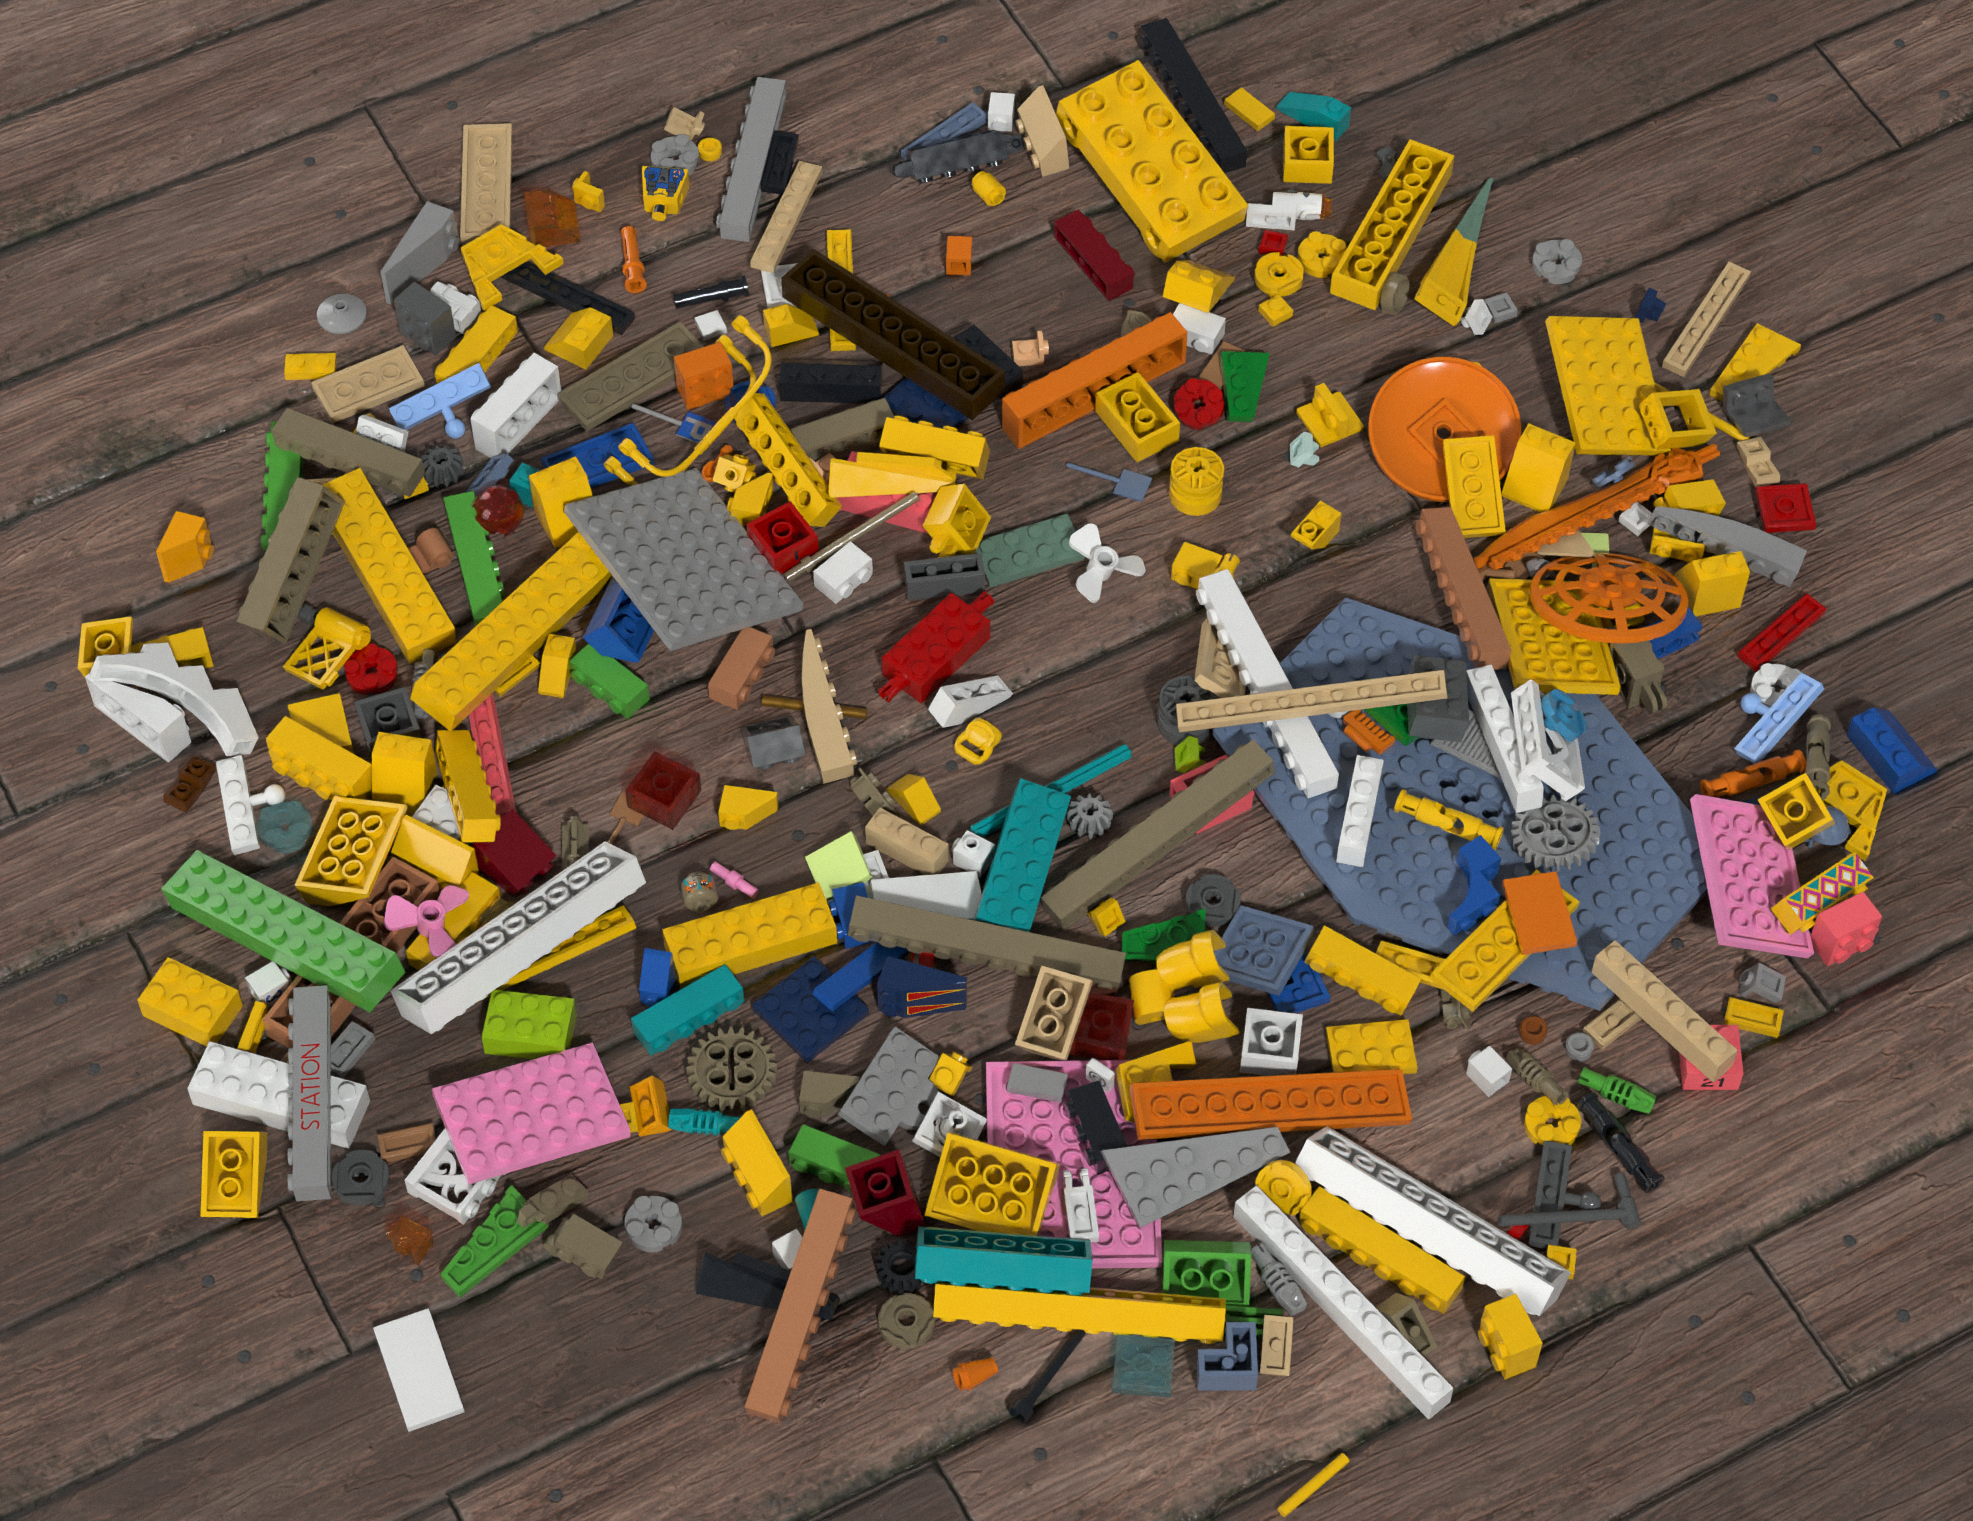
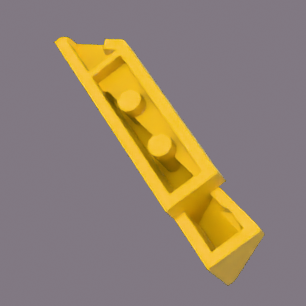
[829,452,956,498]

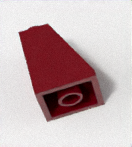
[471,808,557,897]
[845,1149,927,1237]

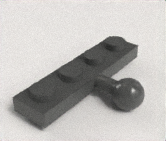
[1528,1141,1601,1249]

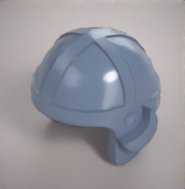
[1804,805,1851,848]

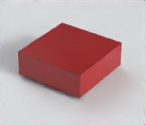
[1259,230,1288,256]

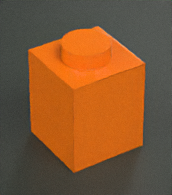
[946,236,972,275]

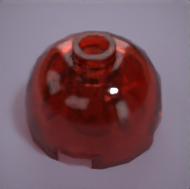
[471,485,525,537]

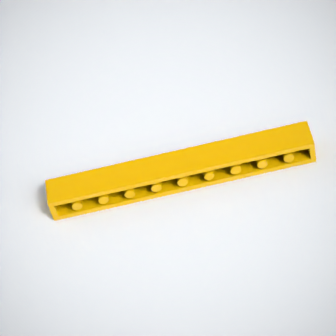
[933,1281,1226,1344]

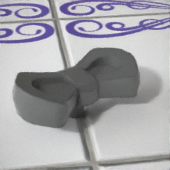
[1376,148,1396,180]

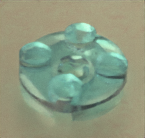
[257,801,313,853]

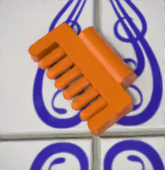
[1343,710,1395,754]

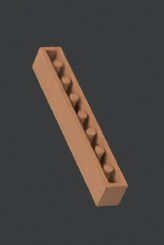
[1416,507,1511,670]
[745,1188,857,1424]

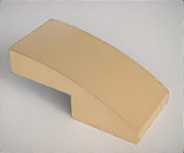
[1737,437,1781,487]

